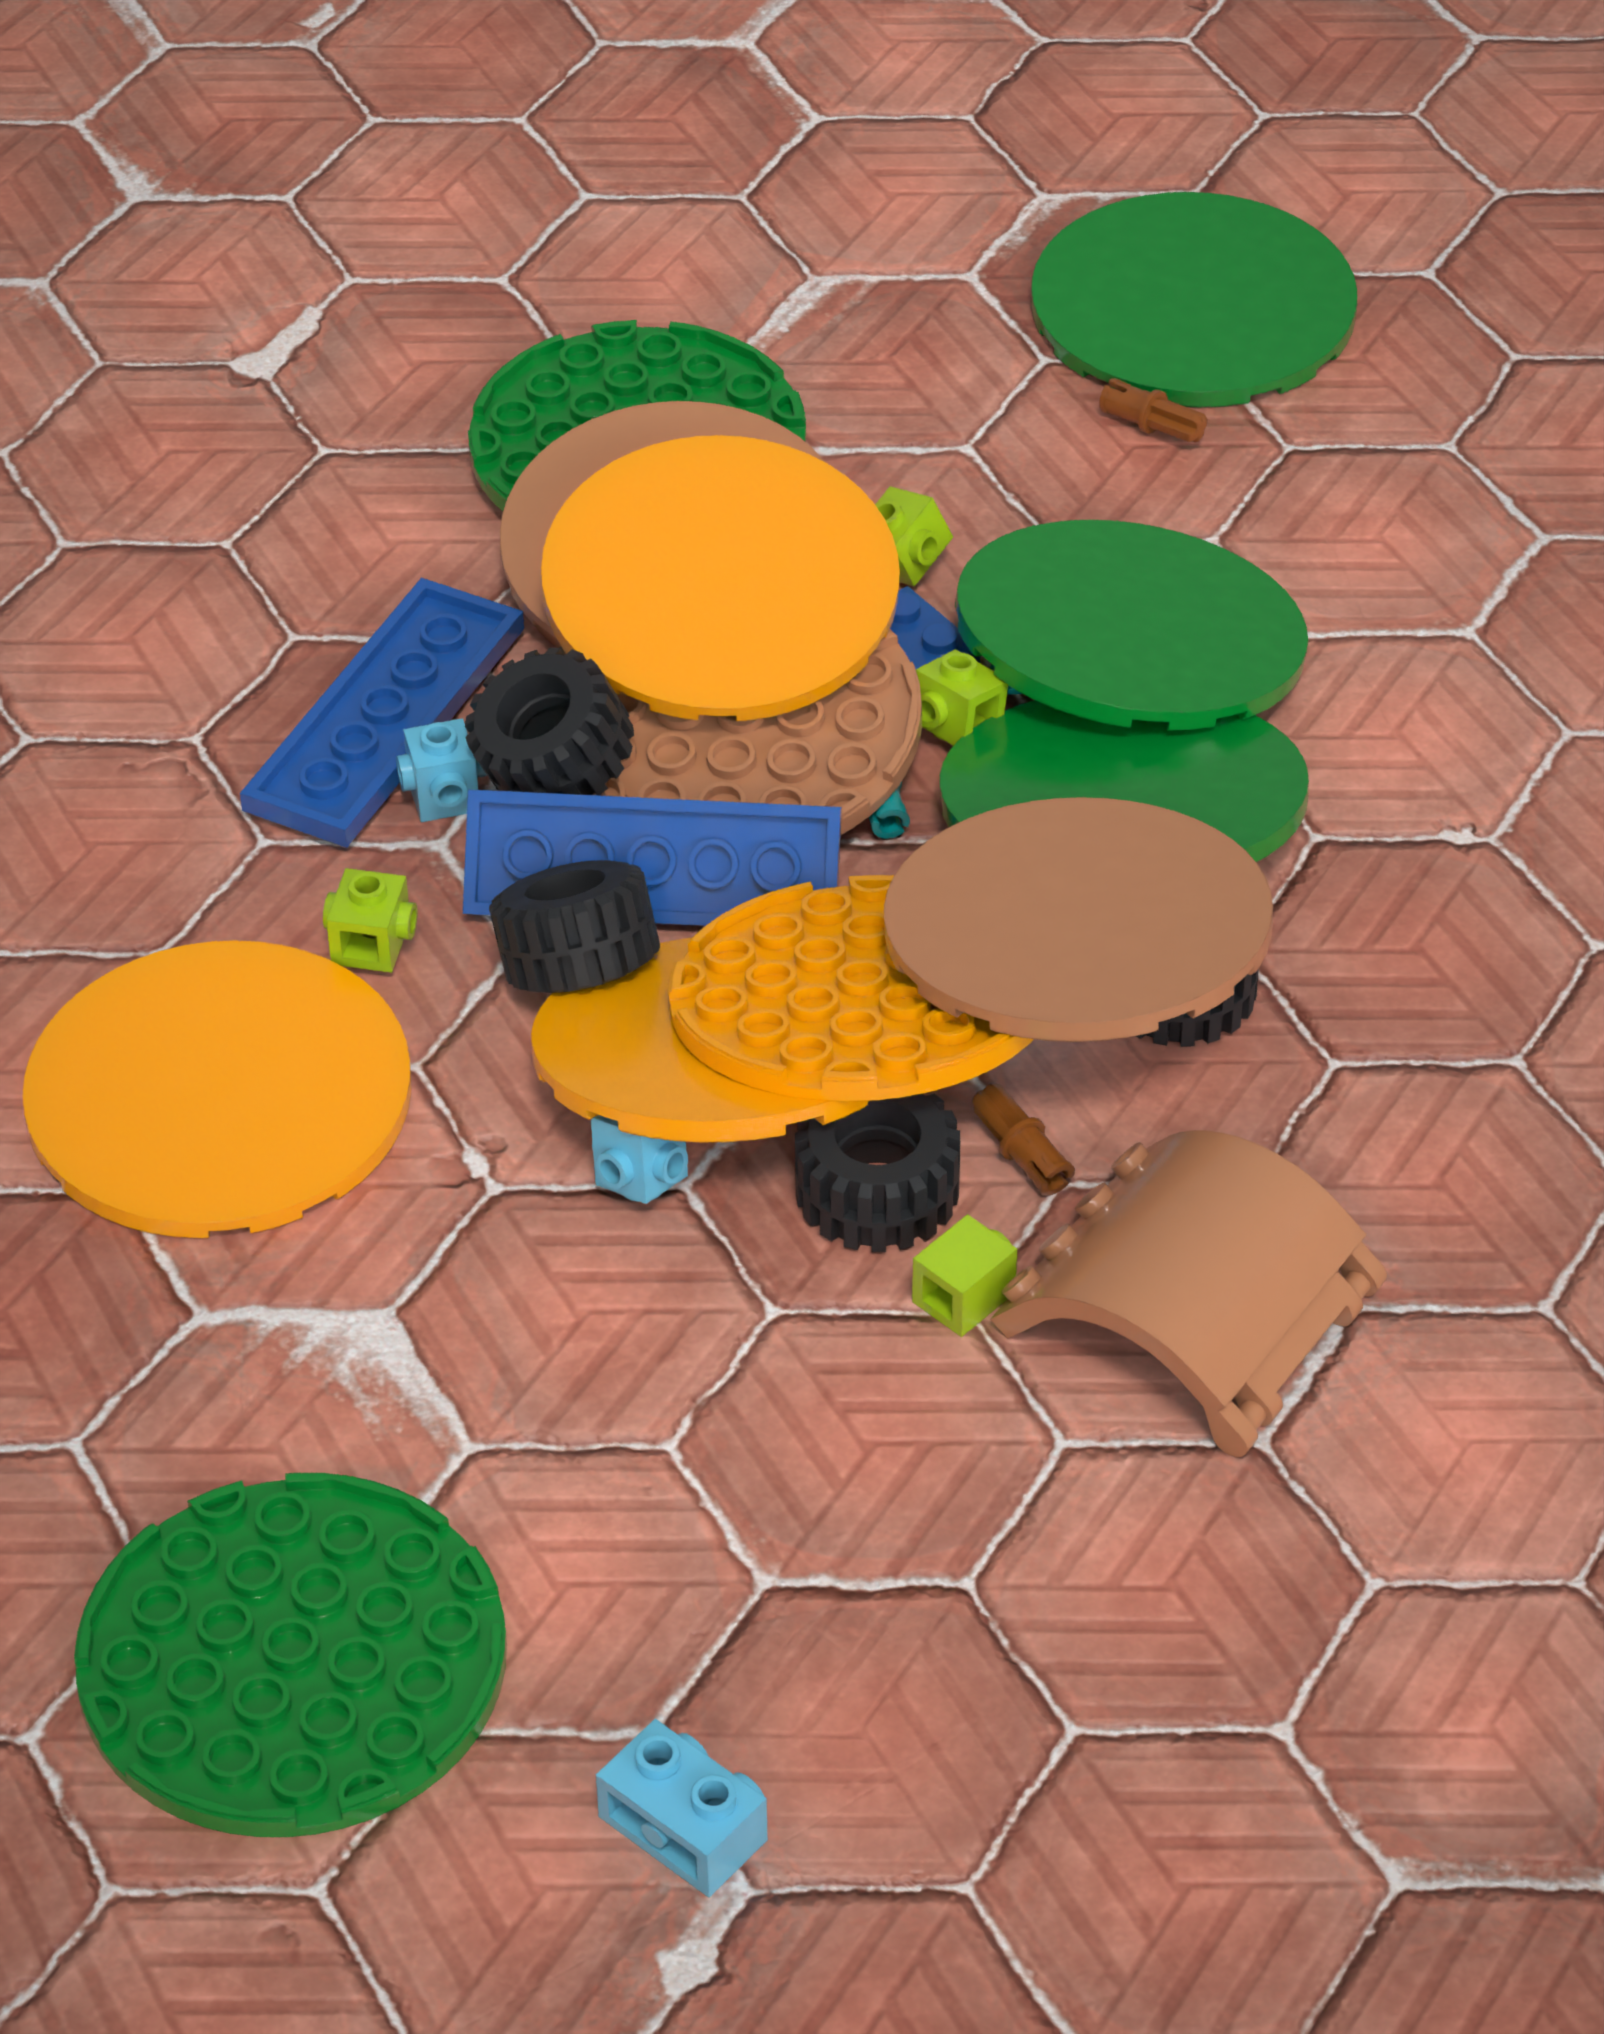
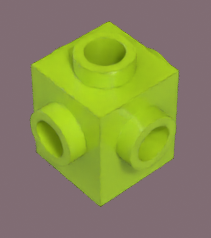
[875,486,953,586]
[916,649,1008,746]
[323,868,418,973]

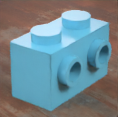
[596,1718,768,1898]

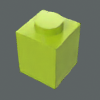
[912,1214,1017,1337]

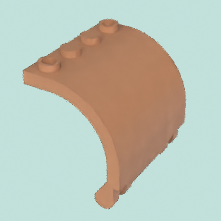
[990,1130,1387,1457]

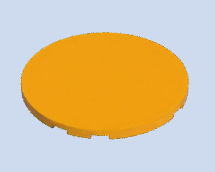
[541,435,900,721]
[668,875,1034,1101]
[531,937,868,1143]
[22,940,411,1238]

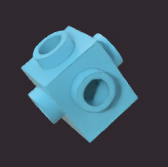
[396,718,487,822]
[591,1115,688,1204]

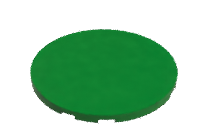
[1031,192,1357,407]
[468,320,806,511]
[955,520,1308,731]
[940,700,1309,862]
[74,1473,507,1837]

